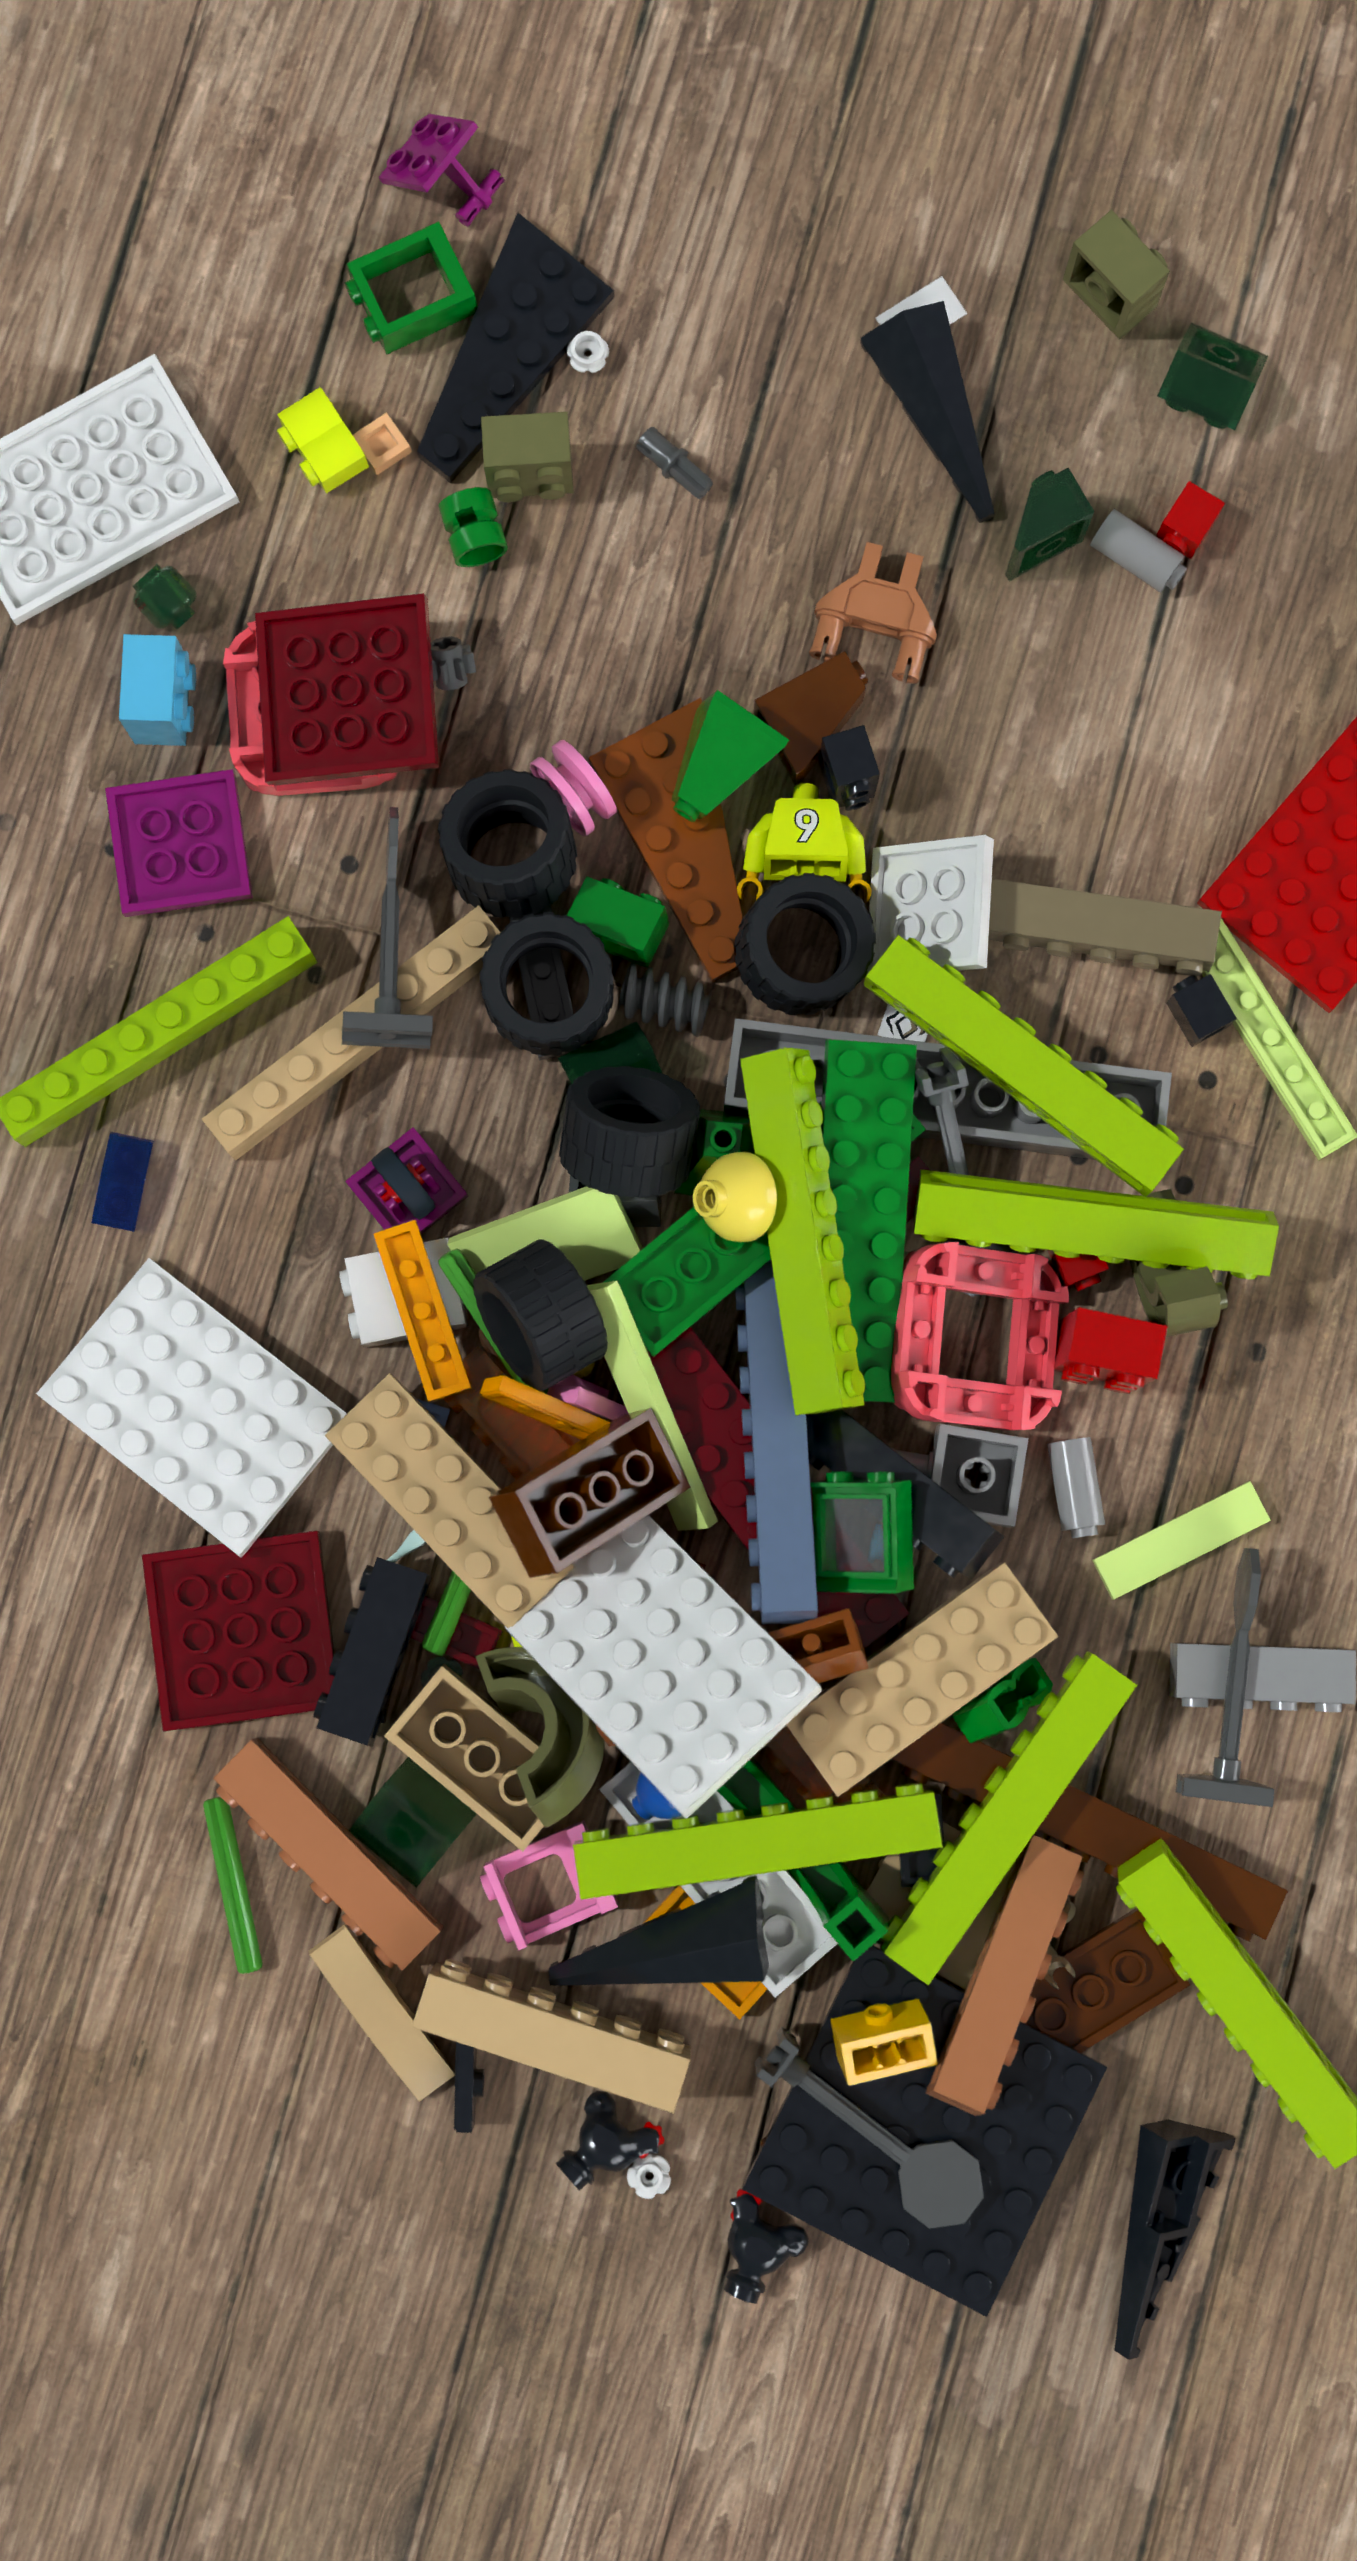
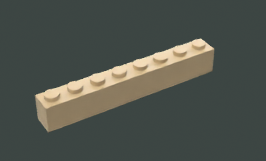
[202,905,501,1160]

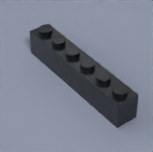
[806,1409,1005,1580]

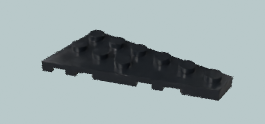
[417,212,614,484]

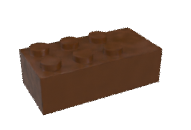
[489,1408,691,1578]

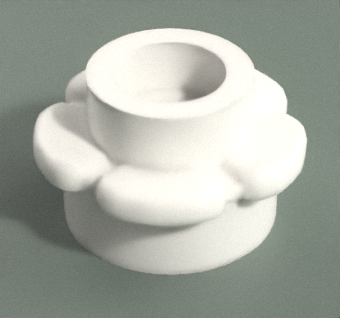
[567,331,609,373]
[627,2153,671,2199]

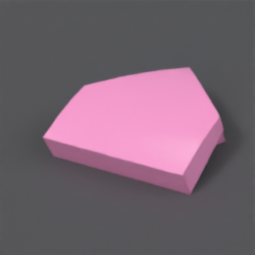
[547,1375,628,1422]

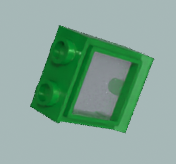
[810,1471,914,1594]

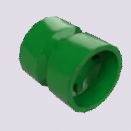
[438,487,508,567]

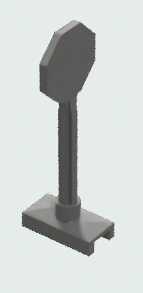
[342,807,433,1049]
[915,1047,1018,1297]
[1175,1548,1275,1807]
[755,2026,984,2229]

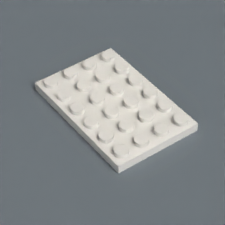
[0,354,239,626]
[36,1258,347,1558]
[505,1515,822,1819]

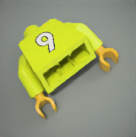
[737,783,872,903]

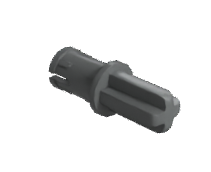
[636,427,713,499]

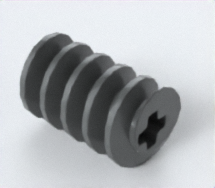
[617,963,713,1037]

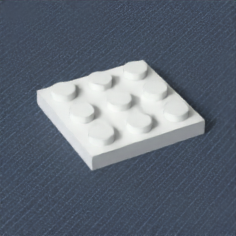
[866,835,994,975]

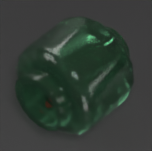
[132,563,197,629]

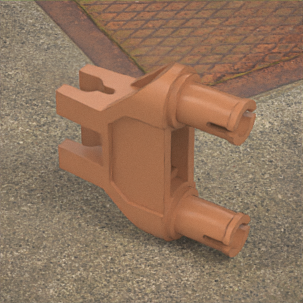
[809,542,937,684]

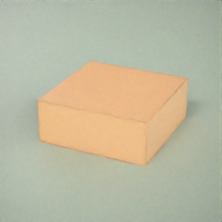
[353,412,412,475]

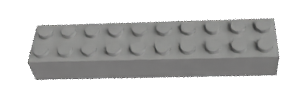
[724,1018,1172,1159]

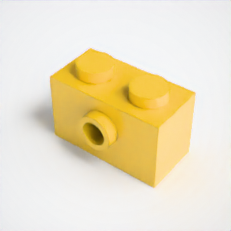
[830,1998,938,2086]

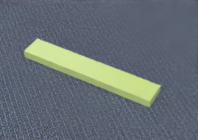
[1202,918,1357,1161]
[587,1281,718,1531]

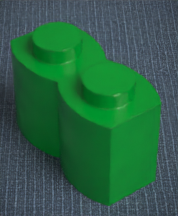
[953,1658,1053,1743]

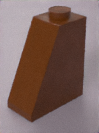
[753,651,868,785]

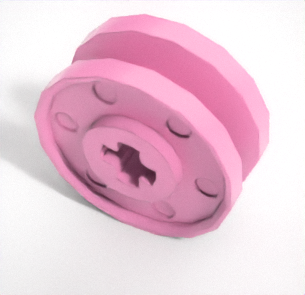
[530,740,617,836]

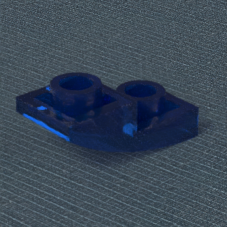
[91,1132,154,1232]

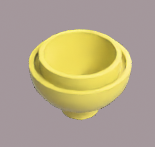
[693,1152,777,1242]

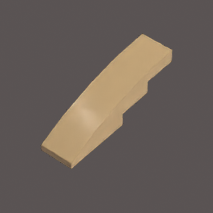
[309,1924,455,2102]

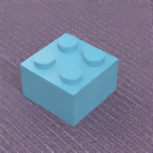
[119,634,196,746]

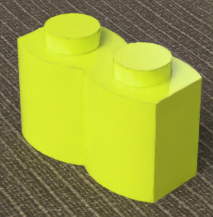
[277,387,369,494]

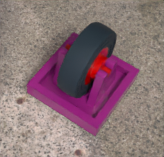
[345,1127,468,1234]

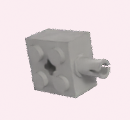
[892,1424,1029,1528]

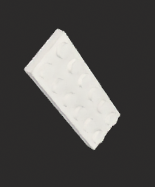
[599,1762,838,1998]

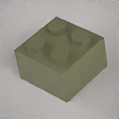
[1063,209,1170,340]
[481,411,574,502]

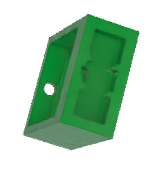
[345,222,477,355]

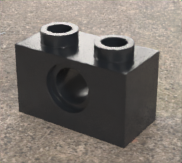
[818,725,880,811]

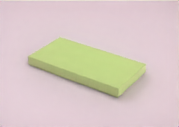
[447,1186,643,1281]

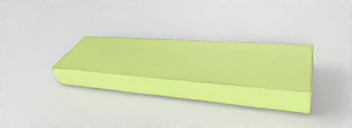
[1092,1481,1271,1600]

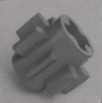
[431,636,476,690]

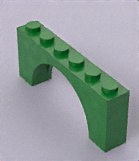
[717,1757,889,1962]

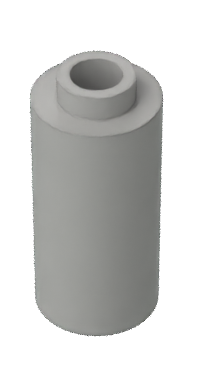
[1090,509,1188,593]
[1047,1437,1105,1538]

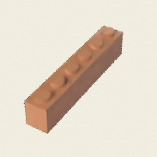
[213,1737,444,1971]
[926,1835,1084,2116]

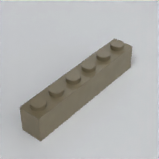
[988,879,1222,976]

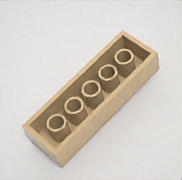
[325,1373,575,1628]
[786,1562,1059,1797]
[412,1959,691,2113]

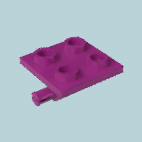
[378,114,505,227]

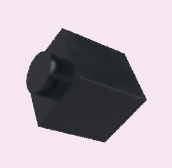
[1166,974,1237,1047]

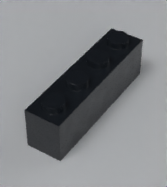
[313,1557,432,1747]

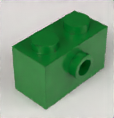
[567,876,669,968]

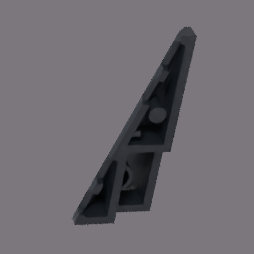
[860,301,995,523]
[549,1876,769,1986]
[1114,2120,1236,2360]

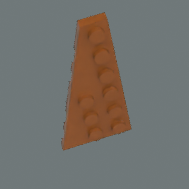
[588,697,742,983]

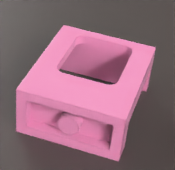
[480,1820,619,1951]

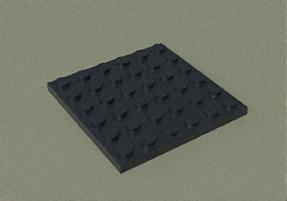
[742,1945,1107,2317]

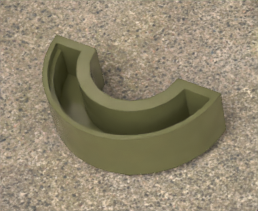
[1129,1189,1228,1337]
[475,1647,605,1828]

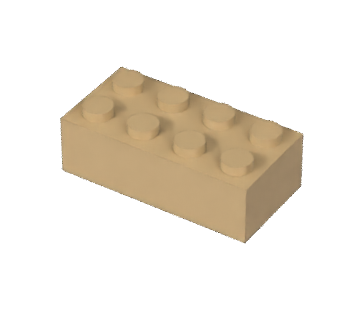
[384,1663,544,1852]

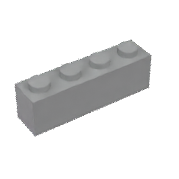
[1169,1643,1356,1712]

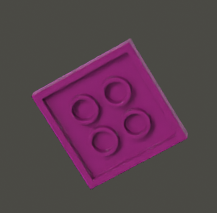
[105,769,253,917]

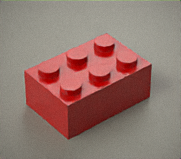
[1054,1307,1168,1394]

